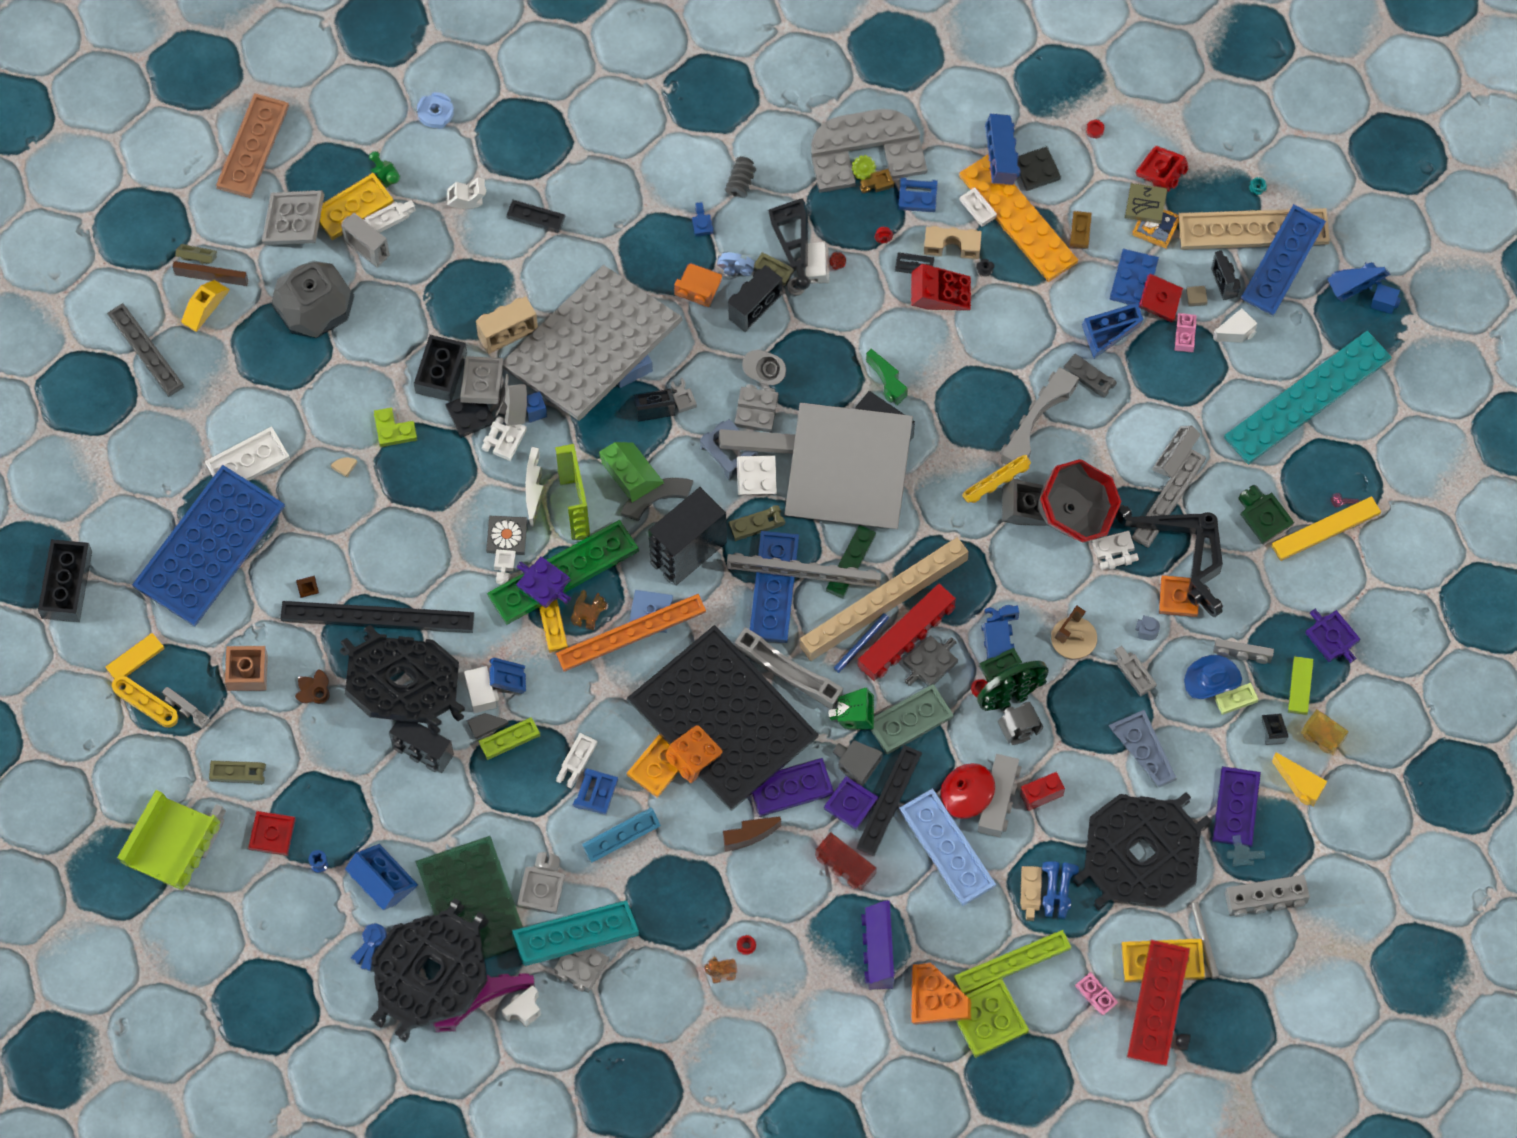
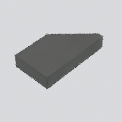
[467,713,509,739]

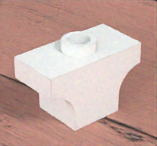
[502,985,541,1027]

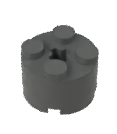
[998,702,1043,745]

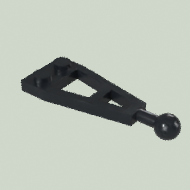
[768,198,810,290]

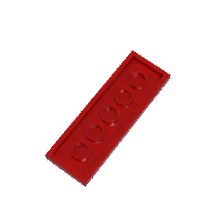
[1126,940,1190,1066]

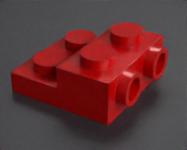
[1135,145,1188,192]

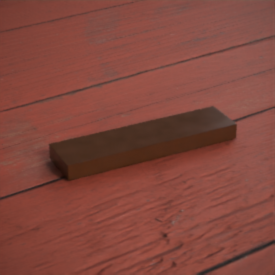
[172,261,249,286]

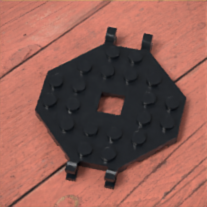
[340,625,465,735]
[1073,792,1212,911]
[370,898,490,1043]

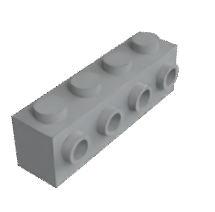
[978,754,1022,838]
[1225,875,1310,917]

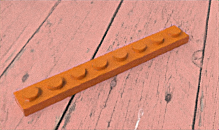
[556,593,706,672]

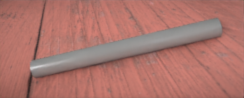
[1190,902,1220,979]

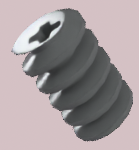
[724,156,757,198]

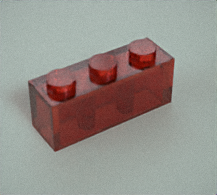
[815,832,877,891]

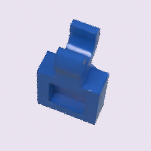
[692,202,713,237]
[984,605,1020,623]

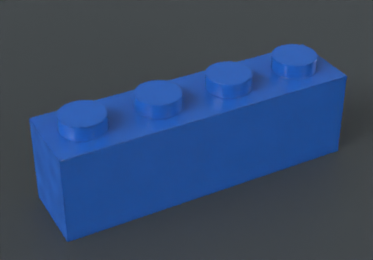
[985,113,1020,185]

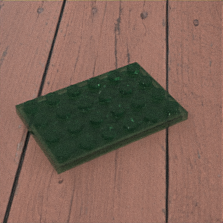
[415,836,523,959]

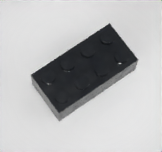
[38,539,92,622]

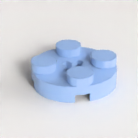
[417,92,454,129]
[717,252,755,276]

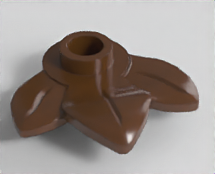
[295,669,330,704]

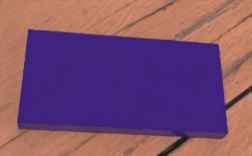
[752,758,834,817]
[1212,766,1261,848]

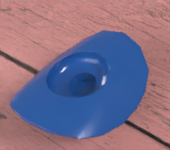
[1184,655,1242,699]

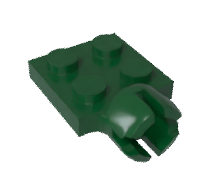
[1238,485,1294,544]

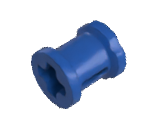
[309,850,328,873]

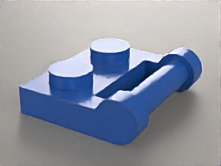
[899,178,938,212]
[573,769,618,815]

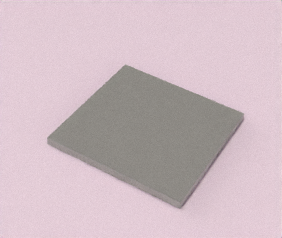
[785,403,913,530]

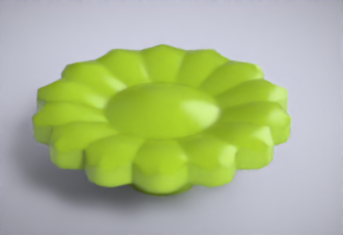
[852,155,876,180]

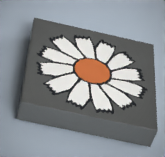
[486,515,528,555]

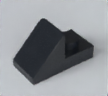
[1262,713,1288,745]

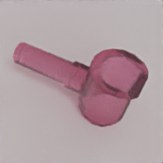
[1331,493,1359,507]

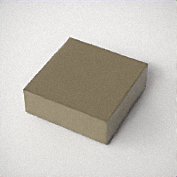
[1186,286,1208,307]

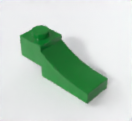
[866,348,908,406]

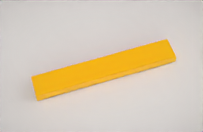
[1271,496,1381,561]

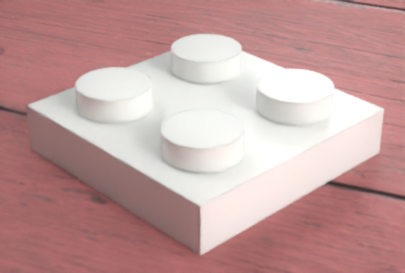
[737,456,777,495]

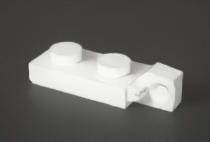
[364,200,416,233]

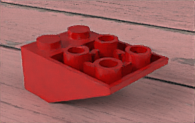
[911,264,971,311]

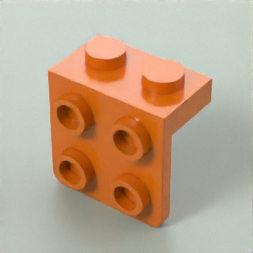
[674,264,722,307]
[665,725,722,783]

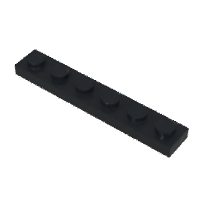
[856,745,922,856]

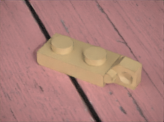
[1020,866,1042,921]

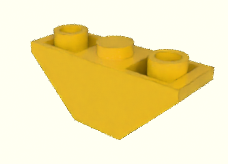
[181,280,230,332]

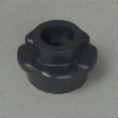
[976,259,995,277]

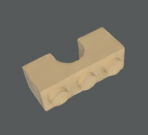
[924,226,981,259]

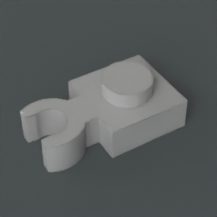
[671,378,697,413]

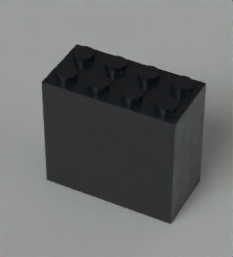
[648,487,727,586]

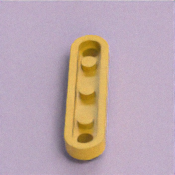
[962,455,1031,503]
[112,676,178,728]

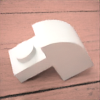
[447,177,486,209]

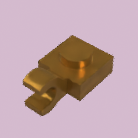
[860,169,894,193]

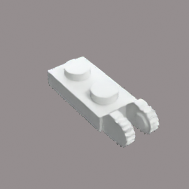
[556,733,598,788]

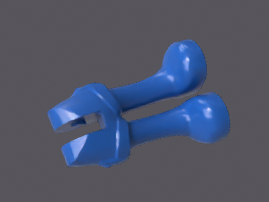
[1042,861,1079,919]

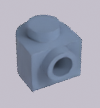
[1135,615,1160,641]

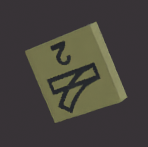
[1125,183,1167,224]

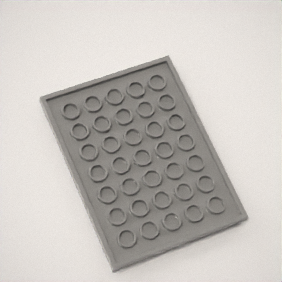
[503,265,683,421]

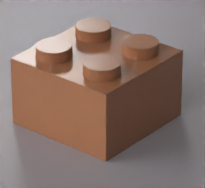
[225,646,268,691]

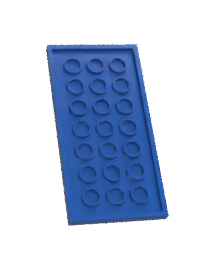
[132,465,285,627]

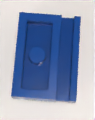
[489,657,526,694]

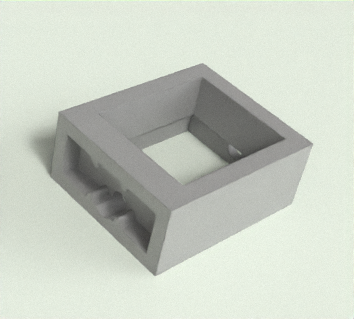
[341,213,390,268]

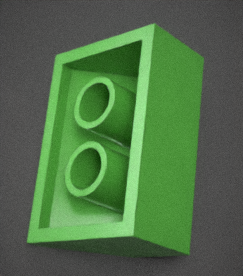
[599,442,664,502]

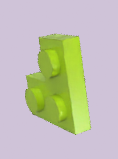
[374,407,417,447]

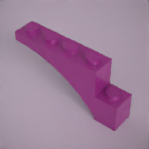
[434,973,535,1032]

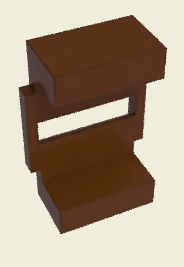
[1054,605,1086,644]

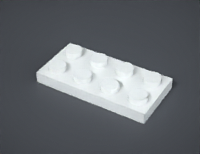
[205,426,290,481]

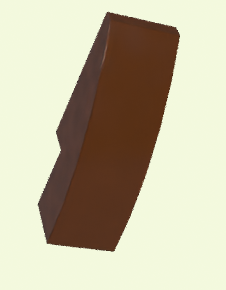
[723,816,781,852]

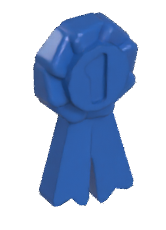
[351,923,387,971]

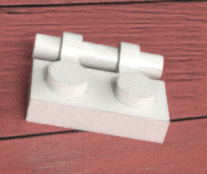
[481,416,527,461]
[1092,531,1139,570]

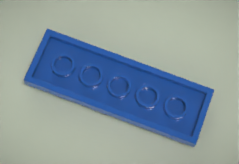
[1241,204,1326,316]
[750,531,799,643]

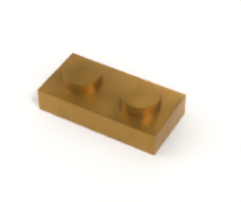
[1070,211,1092,249]

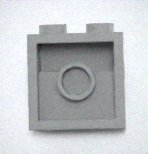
[734,385,778,433]
[554,948,610,993]

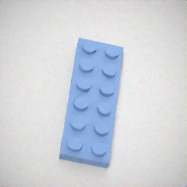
[899,789,996,906]

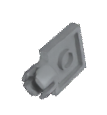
[517,852,565,914]

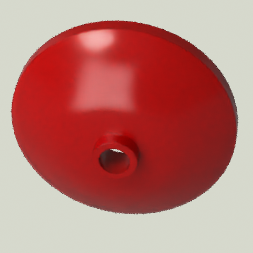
[940,763,995,819]

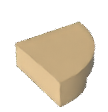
[331,457,358,477]

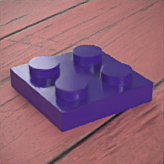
[824,777,878,830]

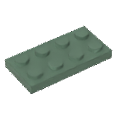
[871,684,954,755]

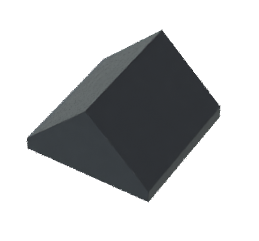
[634,388,676,422]

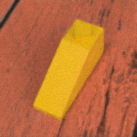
[1272,752,1328,807]

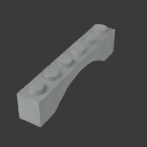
[1000,367,1079,465]
[734,627,843,709]

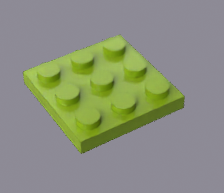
[956,978,1029,1058]

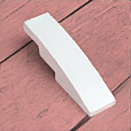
[525,447,544,527]

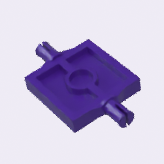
[516,556,571,608]
[1305,608,1360,663]

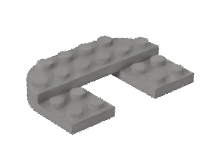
[811,109,927,193]

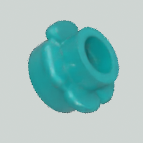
[1249,177,1267,195]

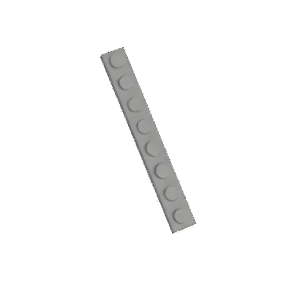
[727,553,881,587]

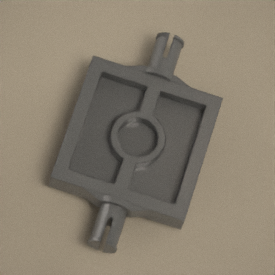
[903,635,958,686]

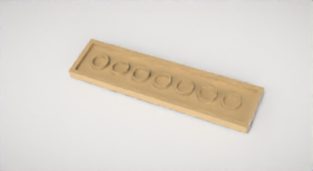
[1179,208,1330,250]

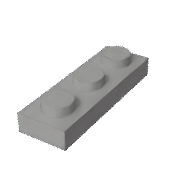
[1213,639,1274,664]

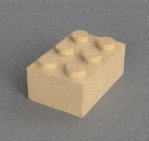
[476,296,538,354]

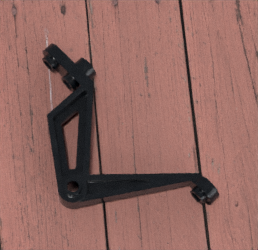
[1115,505,1223,617]

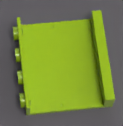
[555,444,590,540]
[117,790,221,891]

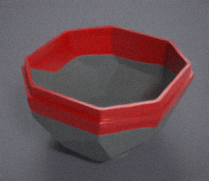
[1038,459,1121,543]

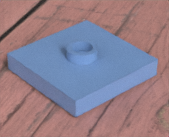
[629,590,673,633]

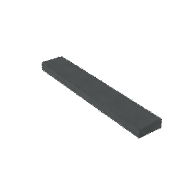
[107,303,184,397]

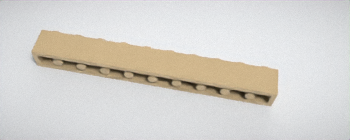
[800,537,969,661]

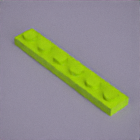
[954,930,1071,994]

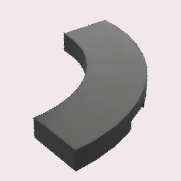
[621,478,693,521]

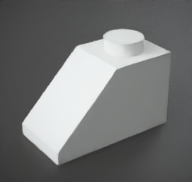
[1213,308,1257,343]

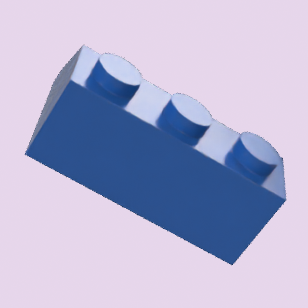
[345,844,418,910]

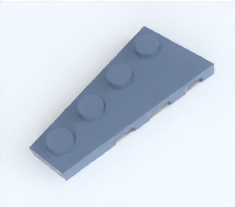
[1109,710,1177,788]

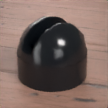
[1176,1033,1191,1050]

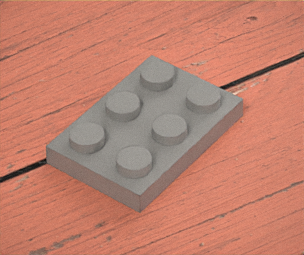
[461,356,503,404]

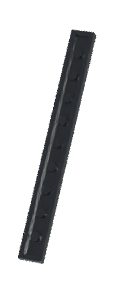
[280,601,475,633]

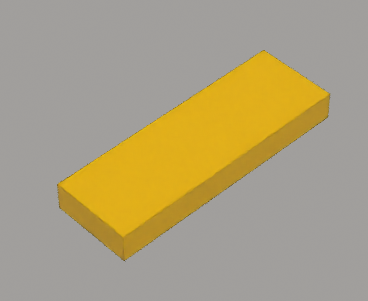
[539,599,568,653]
[106,633,165,679]

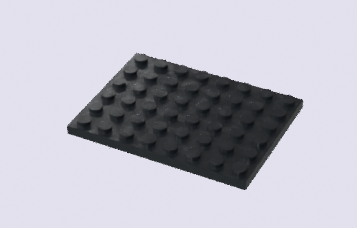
[627,625,819,811]

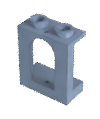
[700,419,758,480]

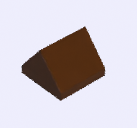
[296,575,319,598]

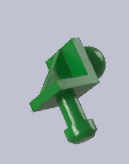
[369,151,401,188]

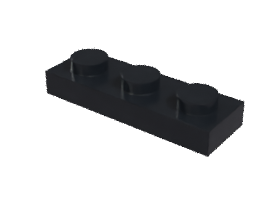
[507,199,565,233]

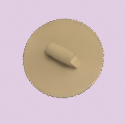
[1051,618,1097,659]

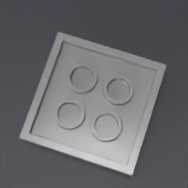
[262,191,324,245]

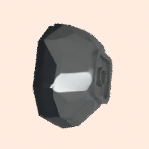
[271,260,355,338]

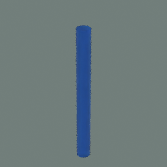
[834,613,889,673]

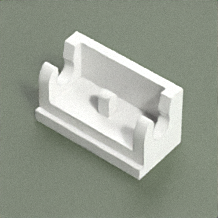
[806,242,830,284]

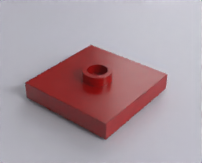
[1139,274,1183,322]
[248,811,296,856]

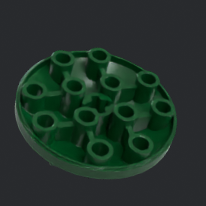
[977,647,1049,711]

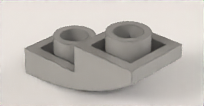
[504,384,527,426]

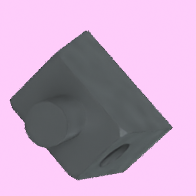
[833,741,882,787]

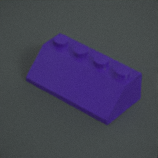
[861,900,894,990]

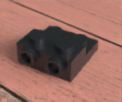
[1211,250,1241,301]

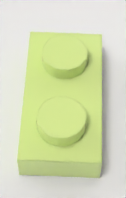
[1214,683,1259,715]

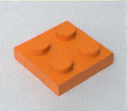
[1159,575,1199,617]

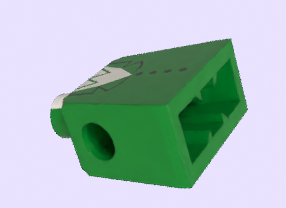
[829,687,874,729]

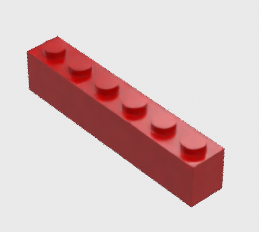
[858,584,956,681]

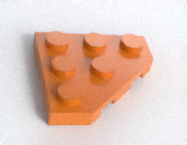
[911,963,971,1025]

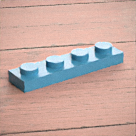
[582,808,661,863]

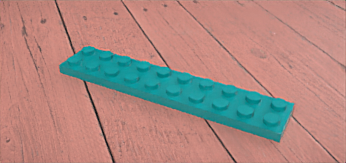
[1224,331,1392,465]

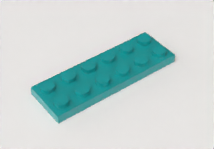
[513,900,639,967]

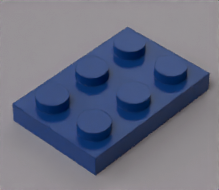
[1110,249,1159,306]

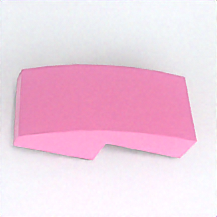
[1175,313,1197,352]
[1074,972,1118,1015]

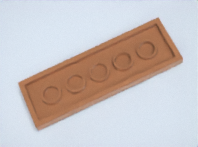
[216,93,289,198]

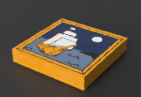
[1132,209,1179,249]

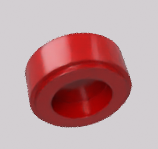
[1086,119,1105,139]

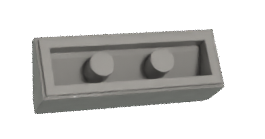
[1152,426,1200,477]

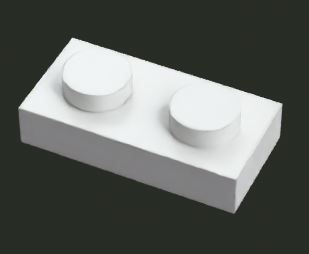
[960,188,997,227]

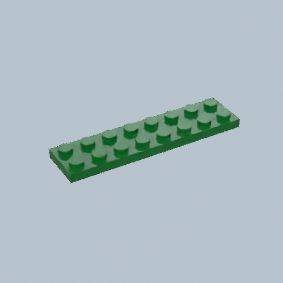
[487,520,639,625]

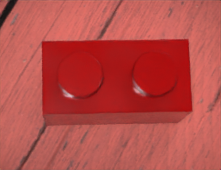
[1020,771,1065,811]

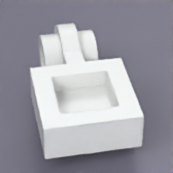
[494,549,516,586]

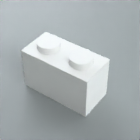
[464,666,499,714]

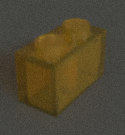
[1301,709,1349,755]

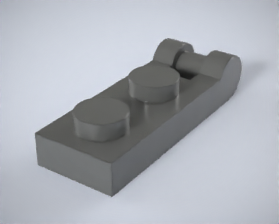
[1063,353,1117,398]

